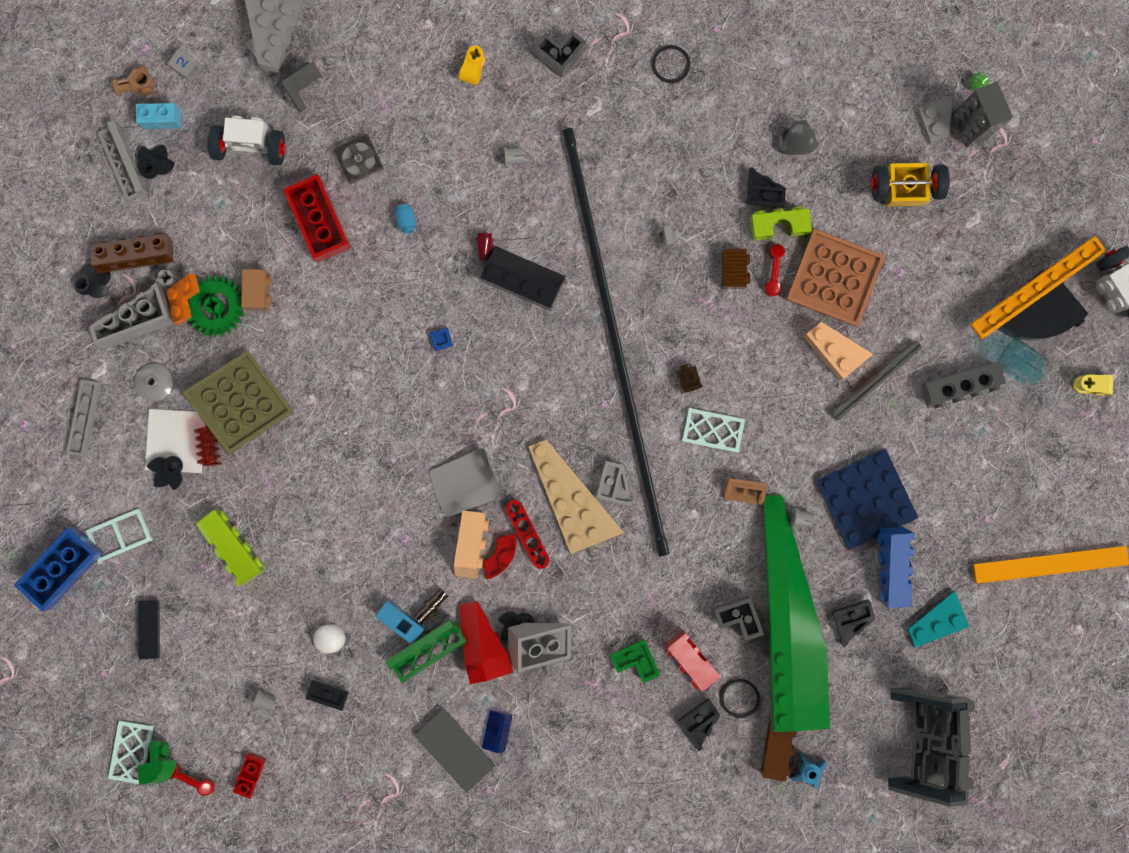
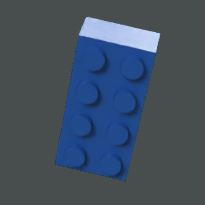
[14,527,104,612]

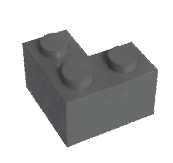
[533,30,587,78]
[712,596,764,641]

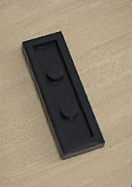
[138,600,160,659]

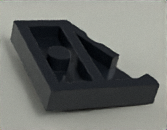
[832,599,875,647]
[677,698,721,751]

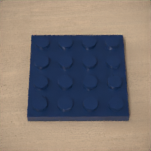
[815,448,919,550]

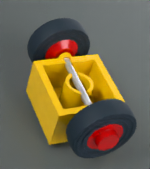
[870,163,950,207]

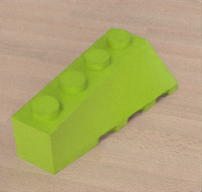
[196,509,265,587]

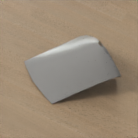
[429,448,502,518]

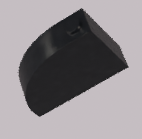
[997,267,1089,341]

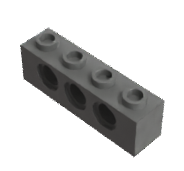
[921,361,1006,409]

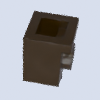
[676,363,702,394]

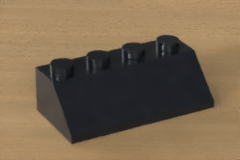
[480,247,566,311]

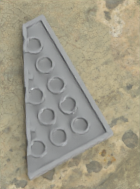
[245,0,303,73]

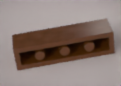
[760,715,797,782]

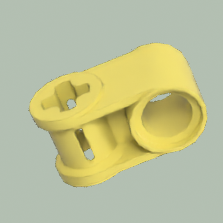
[1073,374,1114,396]

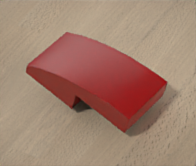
[233,752,266,799]

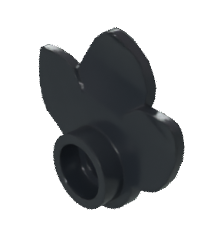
[137,145,175,179]
[74,263,111,298]
[147,456,183,490]
[498,611,534,641]

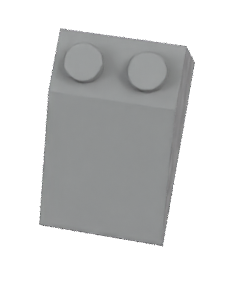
[508,623,571,672]

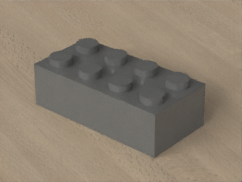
[952,81,1013,147]

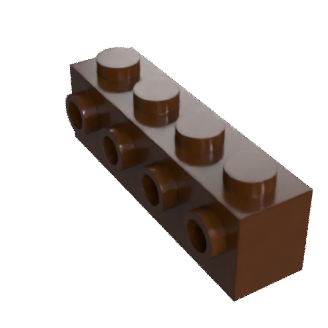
[90,233,174,274]

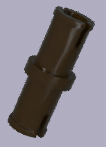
[413,588,449,624]

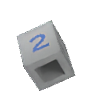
[167,49,202,82]

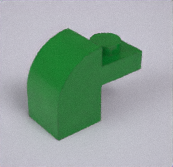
[138,741,176,785]

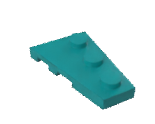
[907,590,969,648]

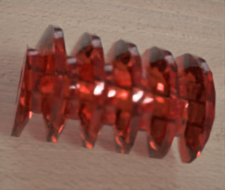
[193,427,222,467]

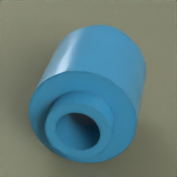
[394,204,417,234]

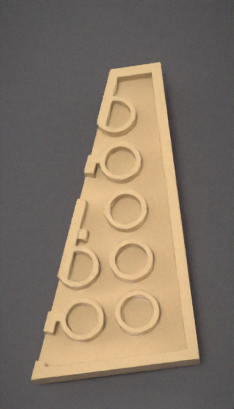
[529,440,624,554]

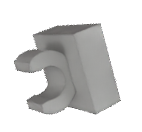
[656,225,680,249]

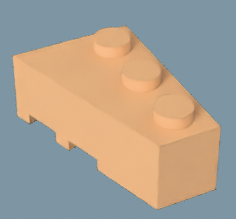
[803,322,873,380]
[454,510,489,579]

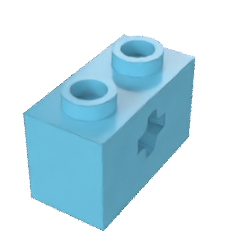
[136,103,181,129]

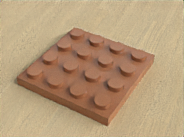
[786,229,885,327]

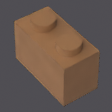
[241,269,272,310]

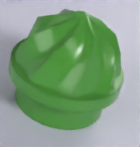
[969,71,990,91]

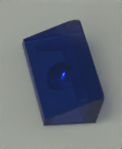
[482,710,513,753]

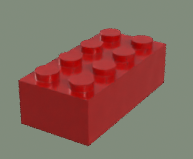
[283,174,352,263]

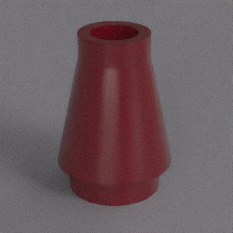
[475,233,494,260]

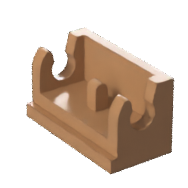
[724,478,767,505]

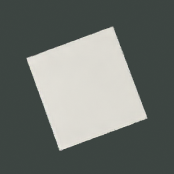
[145,409,205,473]

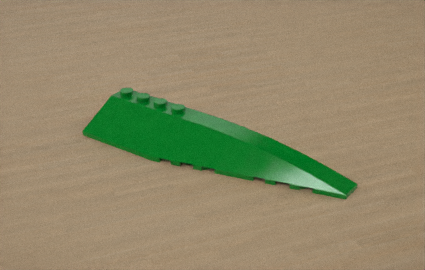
[763,495,830,732]

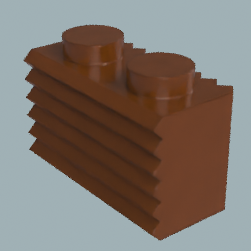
[722,249,750,289]

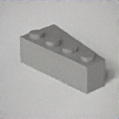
[89,283,173,350]

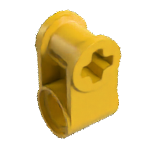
[459,46,485,86]

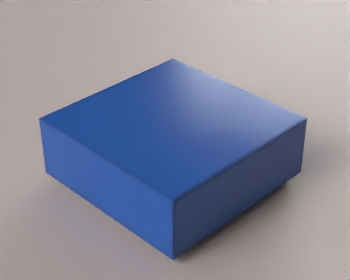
[430,327,453,352]

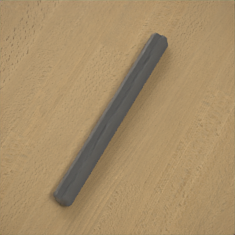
[831,341,922,421]

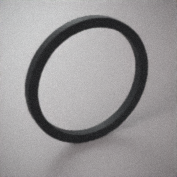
[652,45,690,83]
[721,679,760,718]

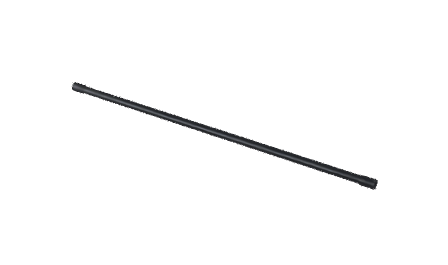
[562,128,670,557]

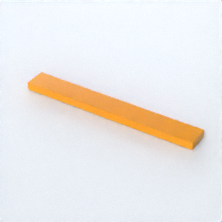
[969,236,1106,340]
[972,546,1129,584]

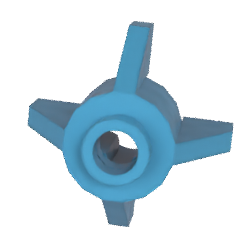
[790,751,827,790]

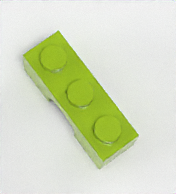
[750,206,812,241]

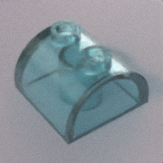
[999,337,1047,385]

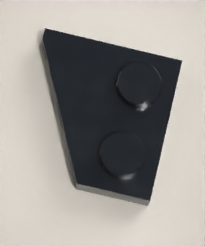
[746,167,786,208]

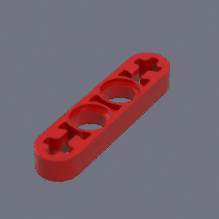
[506,500,549,569]

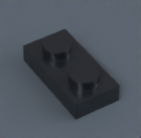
[306,680,349,711]

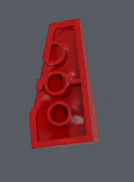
[459,601,514,685]

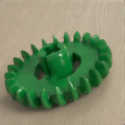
[187,275,246,338]

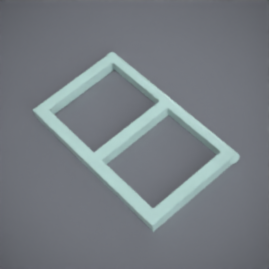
[86,508,153,562]

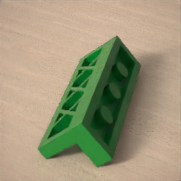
[385,620,467,683]

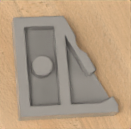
[916,95,953,144]
[595,461,632,507]

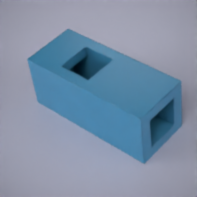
[375,600,426,644]

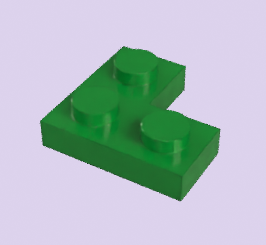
[609,639,660,683]

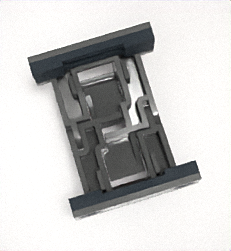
[888,687,975,807]

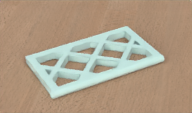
[682,408,745,453]
[108,720,154,784]

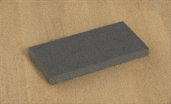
[414,708,495,793]

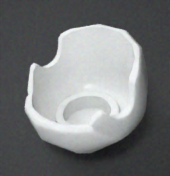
[313,624,345,654]

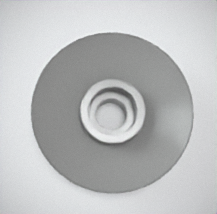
[135,363,173,401]

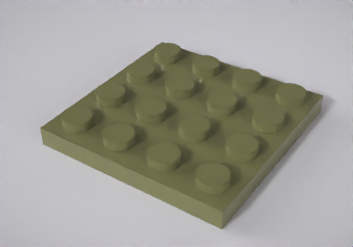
[183,350,293,456]

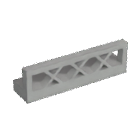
[97,120,149,202]

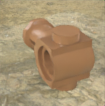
[113,66,155,96]

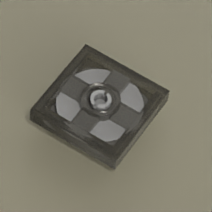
[333,133,384,185]

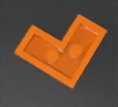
[166,273,200,325]

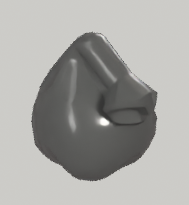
[776,120,819,155]

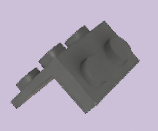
[281,62,321,112]

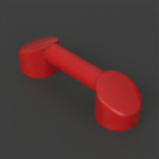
[764,244,785,297]
[169,762,215,796]

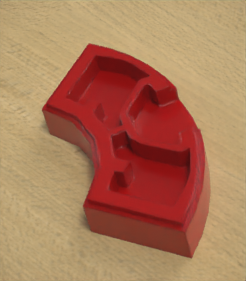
[483,533,517,580]

